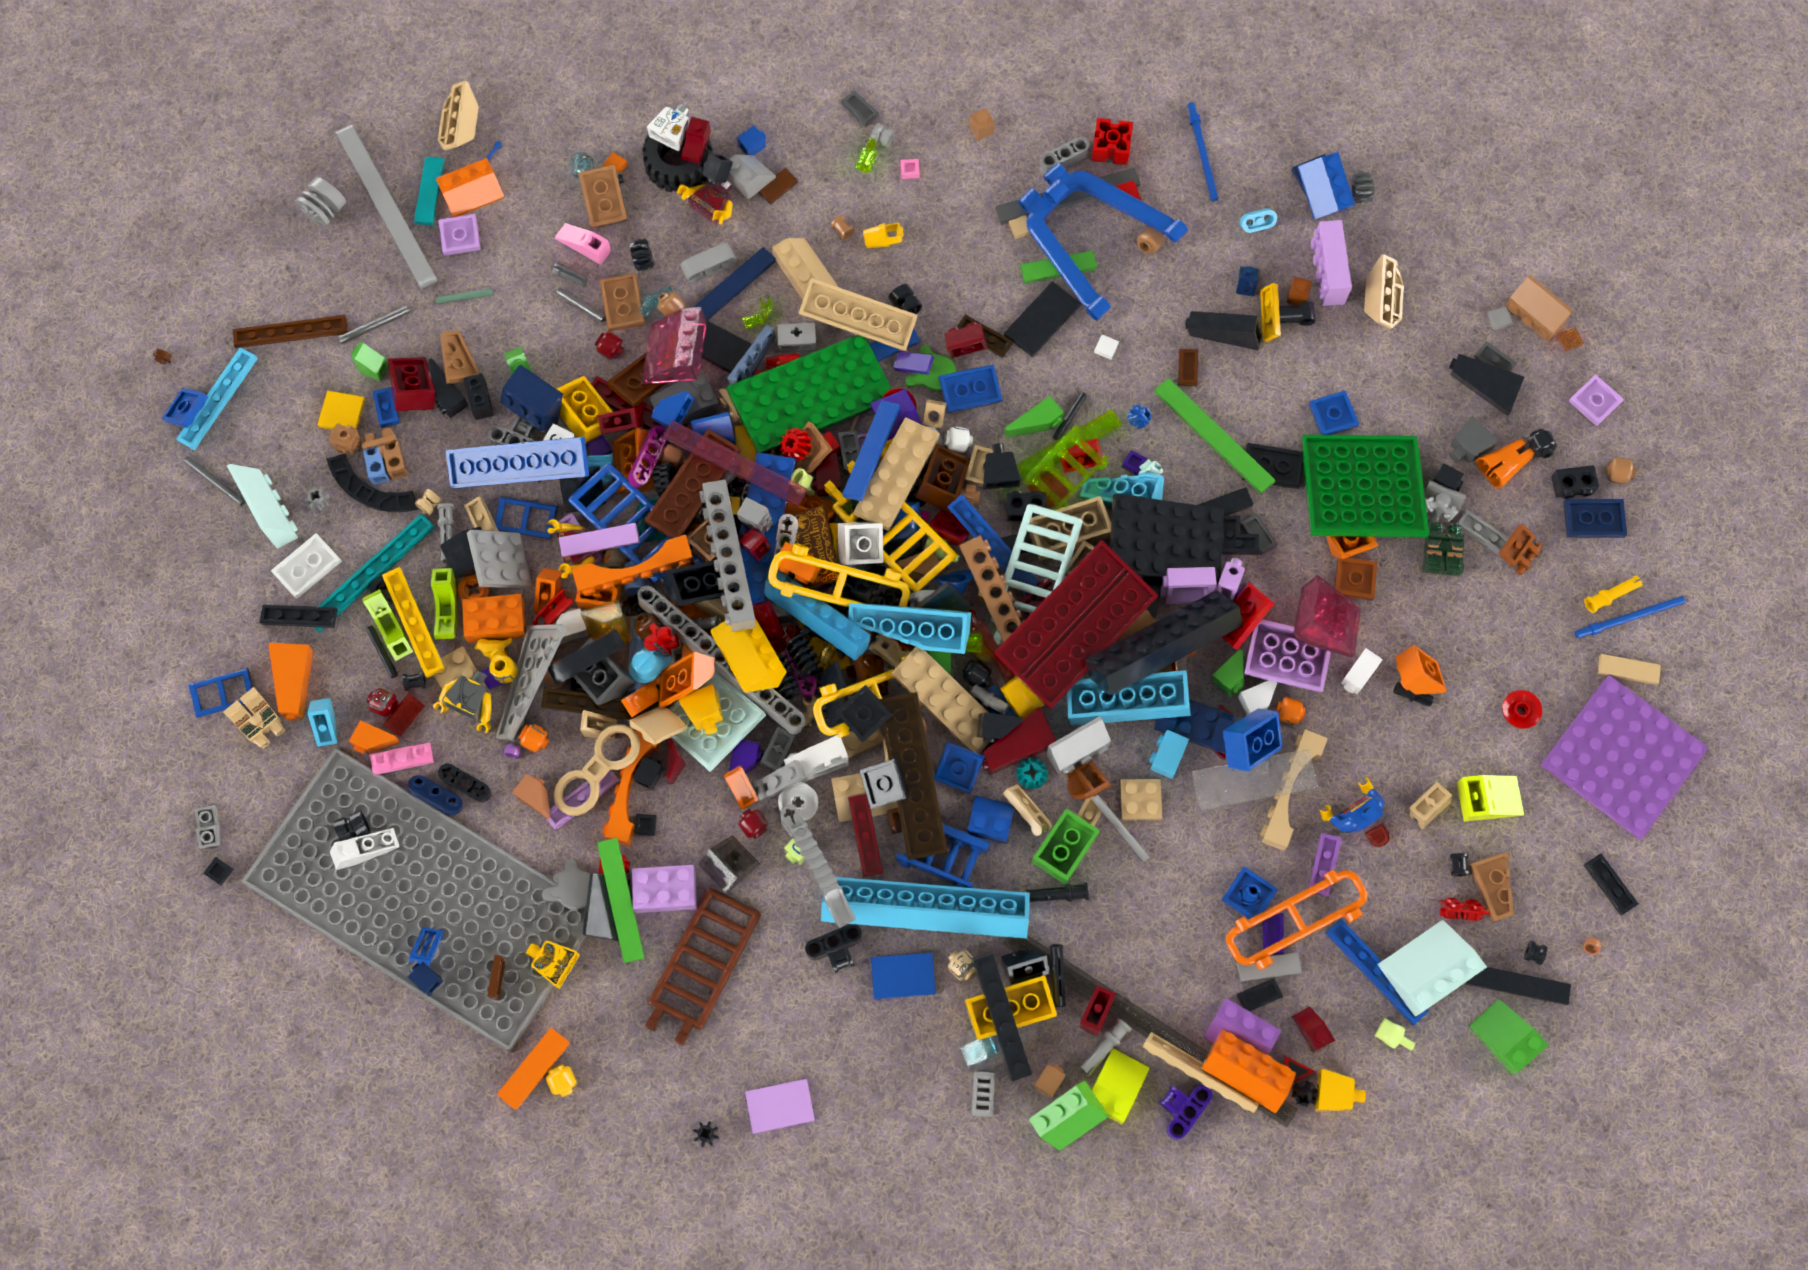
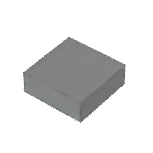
[1487,307,1513,331]

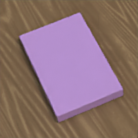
[745,1079,815,1134]

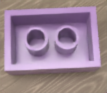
[632,865,697,913]

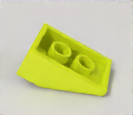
[1092,1048,1150,1124]

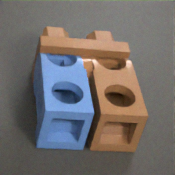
[361,428,409,485]

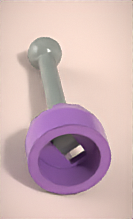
[503,713,528,759]

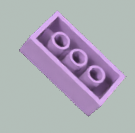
[1311,220,1352,306]

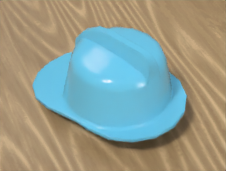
[629,647,671,683]

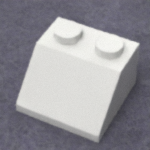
[838,522,883,565]

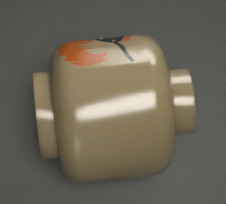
[602,547,628,569]

